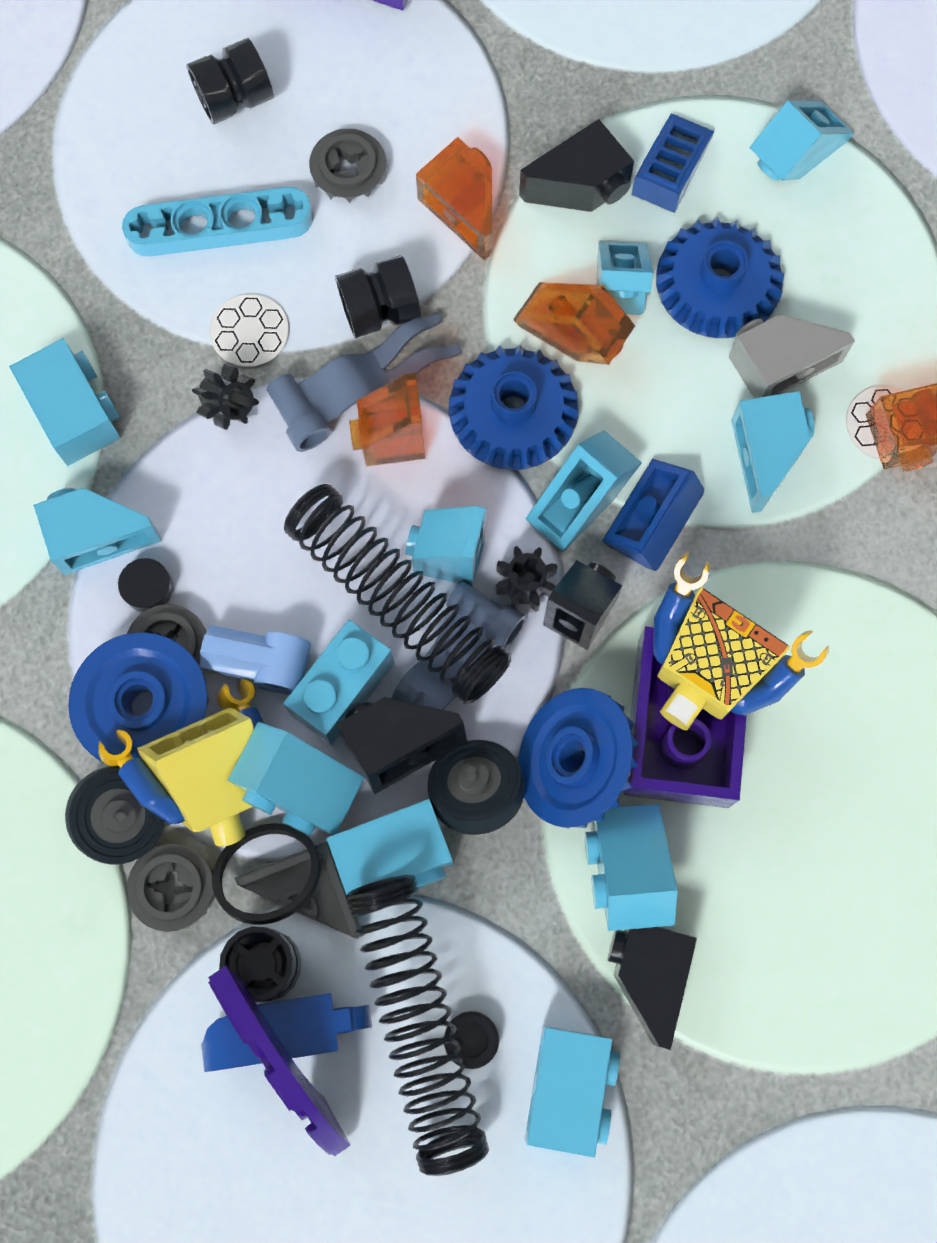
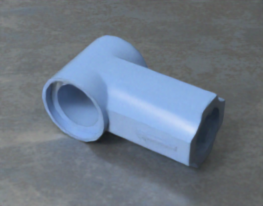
[199,625,311,695]

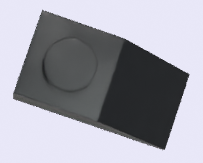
[519,119,634,212]
[543,560,623,650]
[337,697,468,794]
[607,927,697,1050]

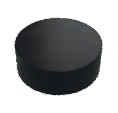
[118,558,173,612]
[444,1011,499,1069]

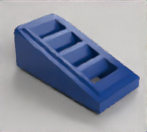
[631,113,714,213]

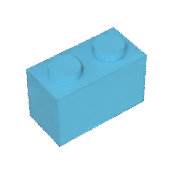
[9,338,120,467]
[283,619,395,746]
[227,722,365,836]
[326,799,453,895]
[585,804,678,931]
[525,1026,620,1158]

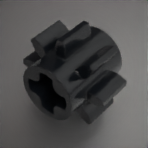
[192,363,259,430]
[495,546,558,612]

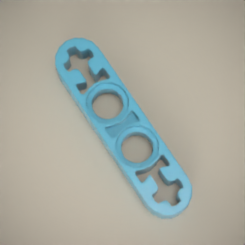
[122,187,313,256]

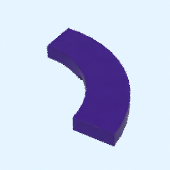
[208,966,351,1157]

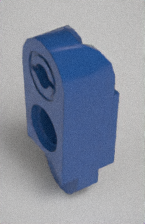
[201,993,372,1072]

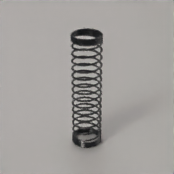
[284,484,511,704]
[346,875,490,1176]

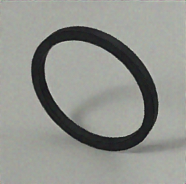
[212,823,321,925]

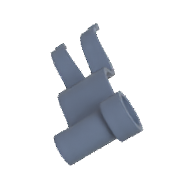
[266,312,462,452]
[391,581,526,710]

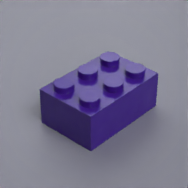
[623,626,747,808]

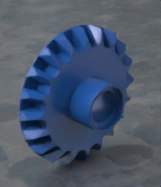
[656,217,785,338]
[449,344,579,470]
[68,632,209,767]
[518,688,639,829]

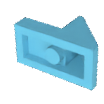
[595,241,653,315]

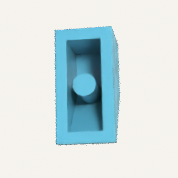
[749,100,855,181]
[731,391,814,513]
[525,430,642,552]
[33,488,162,575]
[405,506,486,587]

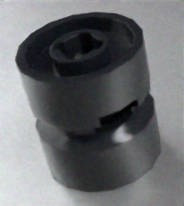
[186,38,274,125]
[335,255,421,338]
[219,927,302,1002]

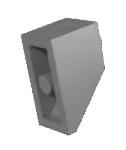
[729,314,855,398]

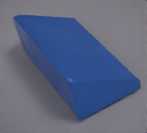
[602,459,704,571]

